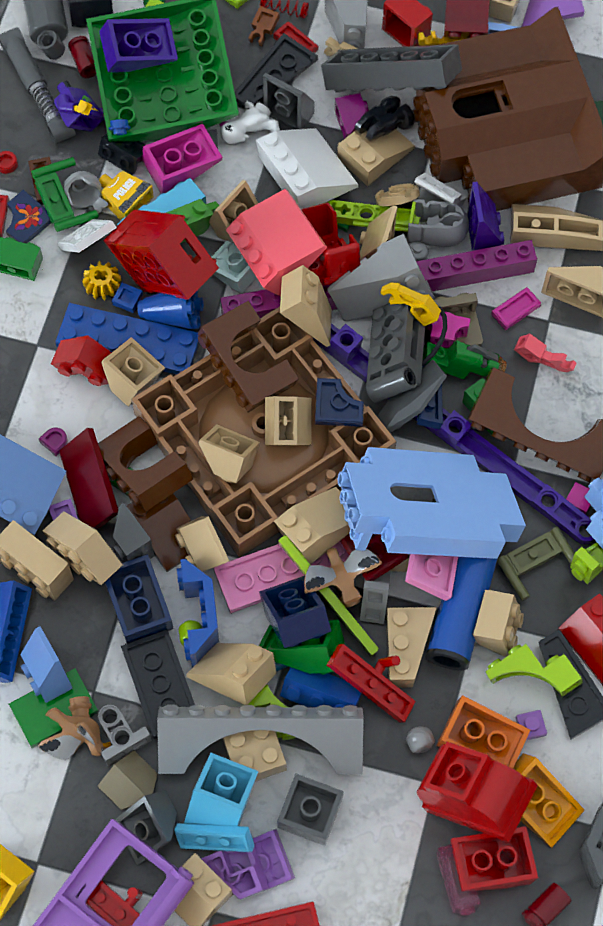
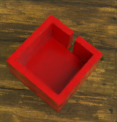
[382,0,433,47]

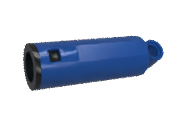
[426,557,497,671]

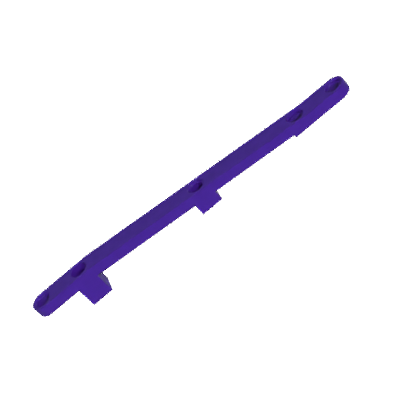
[313,323,595,545]

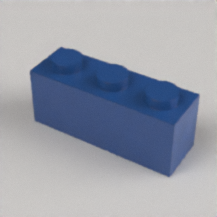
[280,667,362,708]

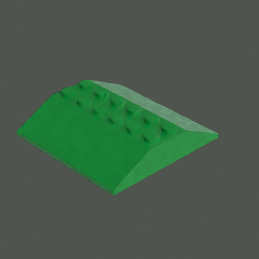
[86,0,239,141]

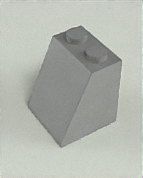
[325,0,367,49]

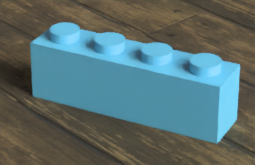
[117,178,206,226]

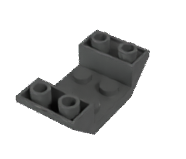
[578,802,603,889]

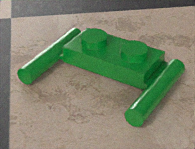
[31,157,98,232]

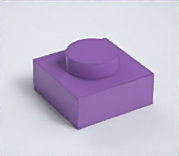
[49,498,78,521]
[515,710,547,740]

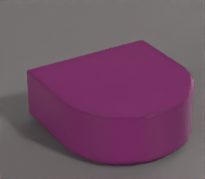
[39,427,68,456]

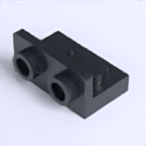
[98,133,146,175]

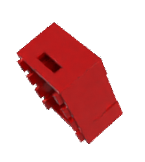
[103,210,219,300]

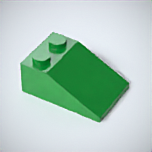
[259,620,345,674]

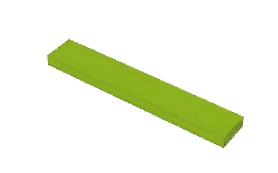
[278,535,379,657]

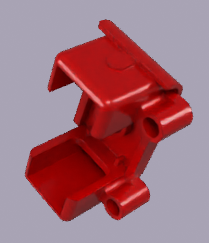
[301,203,361,286]

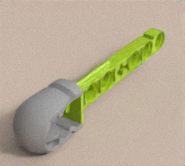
[272,195,469,247]

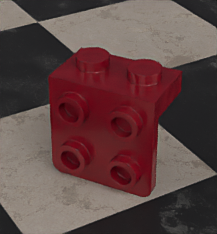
[444,0,490,40]

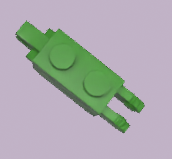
[166,199,219,243]

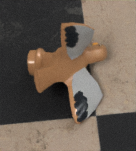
[304,548,382,607]
[39,696,111,760]

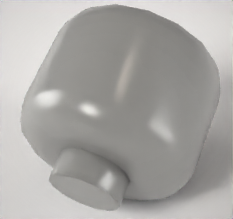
[409,241,428,261]

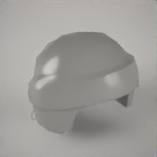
[64,171,109,213]

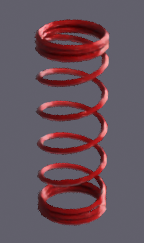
[260,0,309,19]

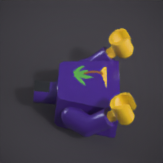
[54,81,105,132]

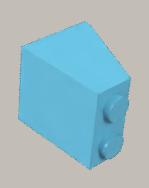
[184,753,259,826]

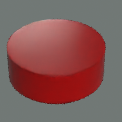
[0,151,18,174]

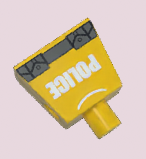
[99,171,154,220]

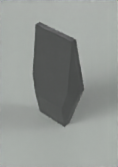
[377,359,447,433]

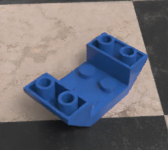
[177,559,219,668]

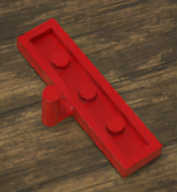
[327,644,416,723]
[87,880,143,926]
[212,901,320,926]

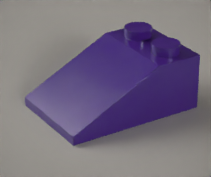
[99,18,178,72]
[467,182,504,251]

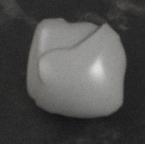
[406,726,435,754]

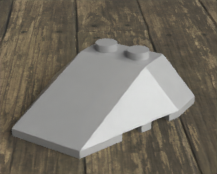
[327,234,435,321]

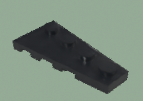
[235,33,318,107]
[538,629,603,740]

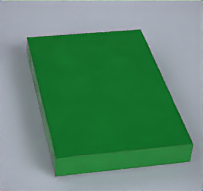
[9,668,99,748]

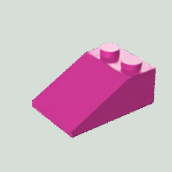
[143,124,223,194]

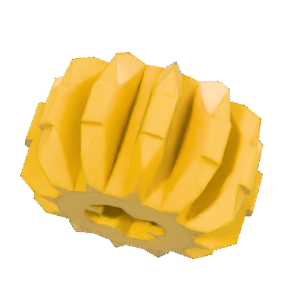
[82,261,122,301]

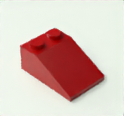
[450,826,538,892]

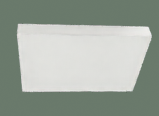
[57,219,116,253]

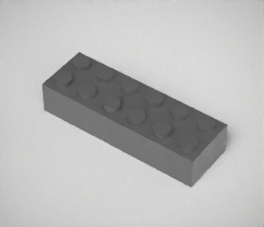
[321,44,462,92]

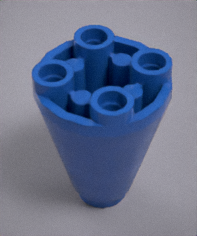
[138,290,204,329]

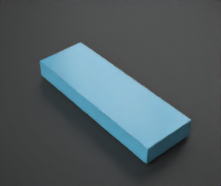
[174,823,255,852]

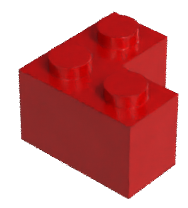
[51,335,112,386]

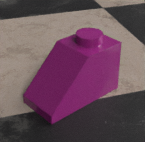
[335,93,369,139]

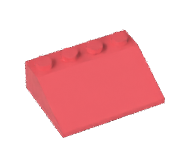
[226,189,327,297]

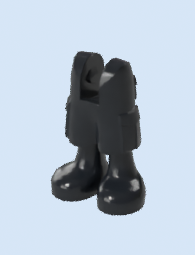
[355,96,415,141]

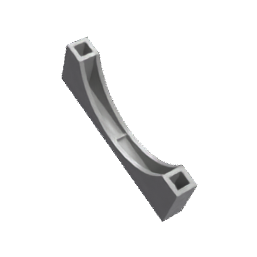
[157,705,364,774]

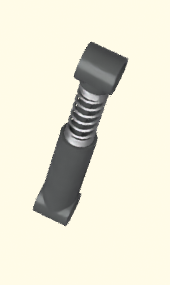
[0,27,76,144]

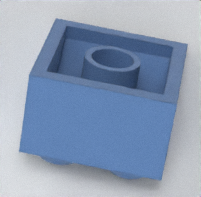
[20,626,73,703]

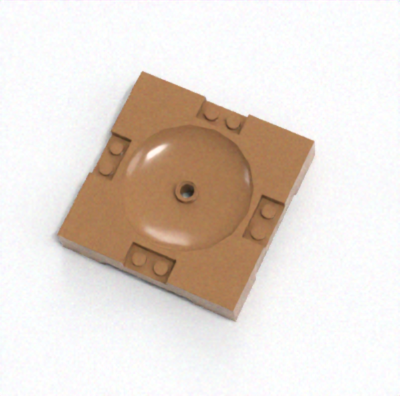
[131,307,397,558]

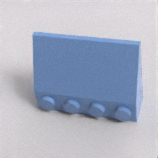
[0,434,66,535]

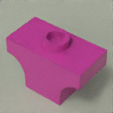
[425,312,470,349]

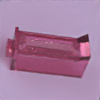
[436,845,481,916]

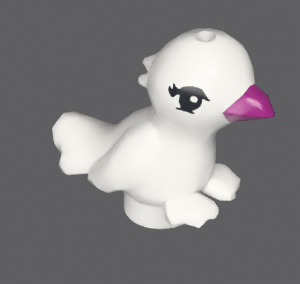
[219,101,280,144]

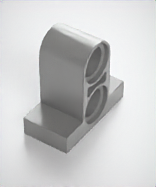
[360,570,391,624]
[98,705,152,766]

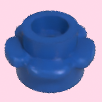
[109,119,131,135]

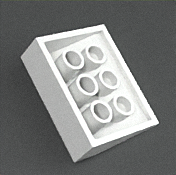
[256,128,358,209]

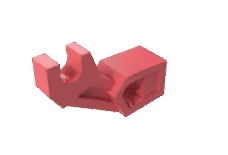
[514,334,577,372]

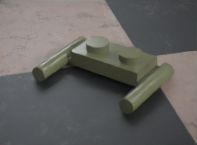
[497,527,575,601]

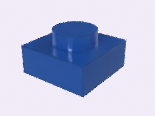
[112,283,143,313]

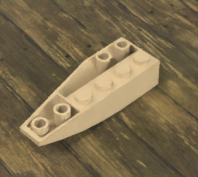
[510,204,603,251]

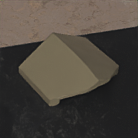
[98,750,158,811]

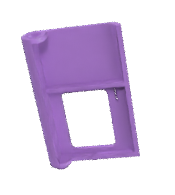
[33,819,194,926]

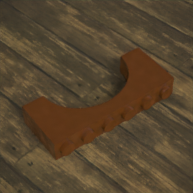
[467,367,603,483]

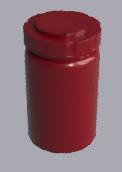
[68,36,97,78]
[522,883,571,926]

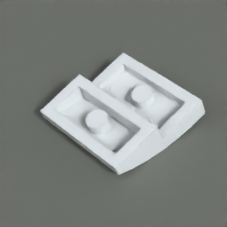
[415,173,467,206]

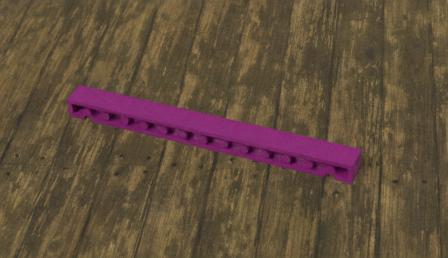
[220,240,537,318]

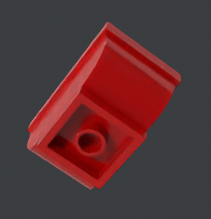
[417,741,538,842]

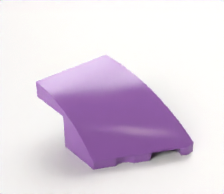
[522,0,585,27]
[201,829,295,899]

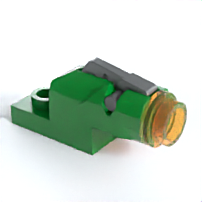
[423,340,507,379]

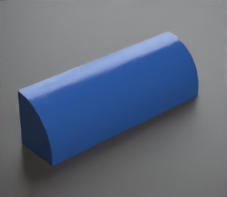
[0,580,32,683]

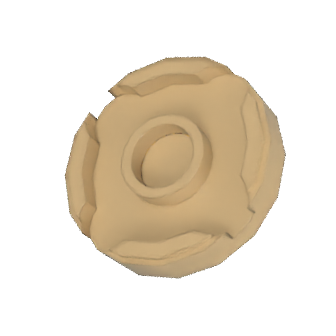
[375,183,420,206]

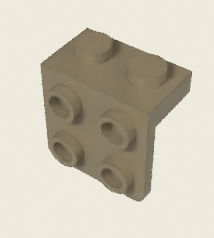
[434,293,483,346]

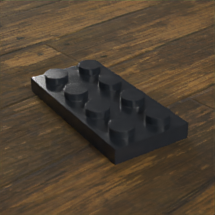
[121,629,195,739]

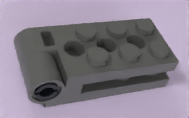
[366,303,425,403]

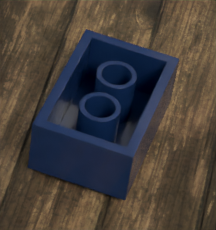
[105,554,174,644]
[259,576,332,648]

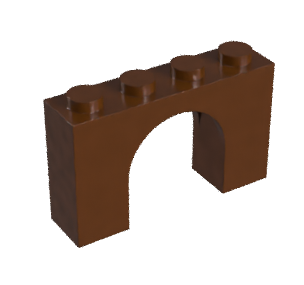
[198,301,299,412]
[98,416,193,511]

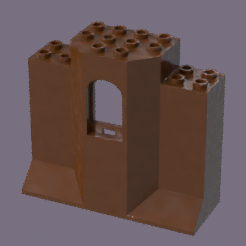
[412,6,603,211]

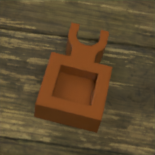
[248,6,280,46]

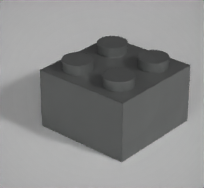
[277,773,344,846]

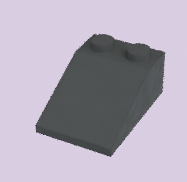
[263,73,315,130]

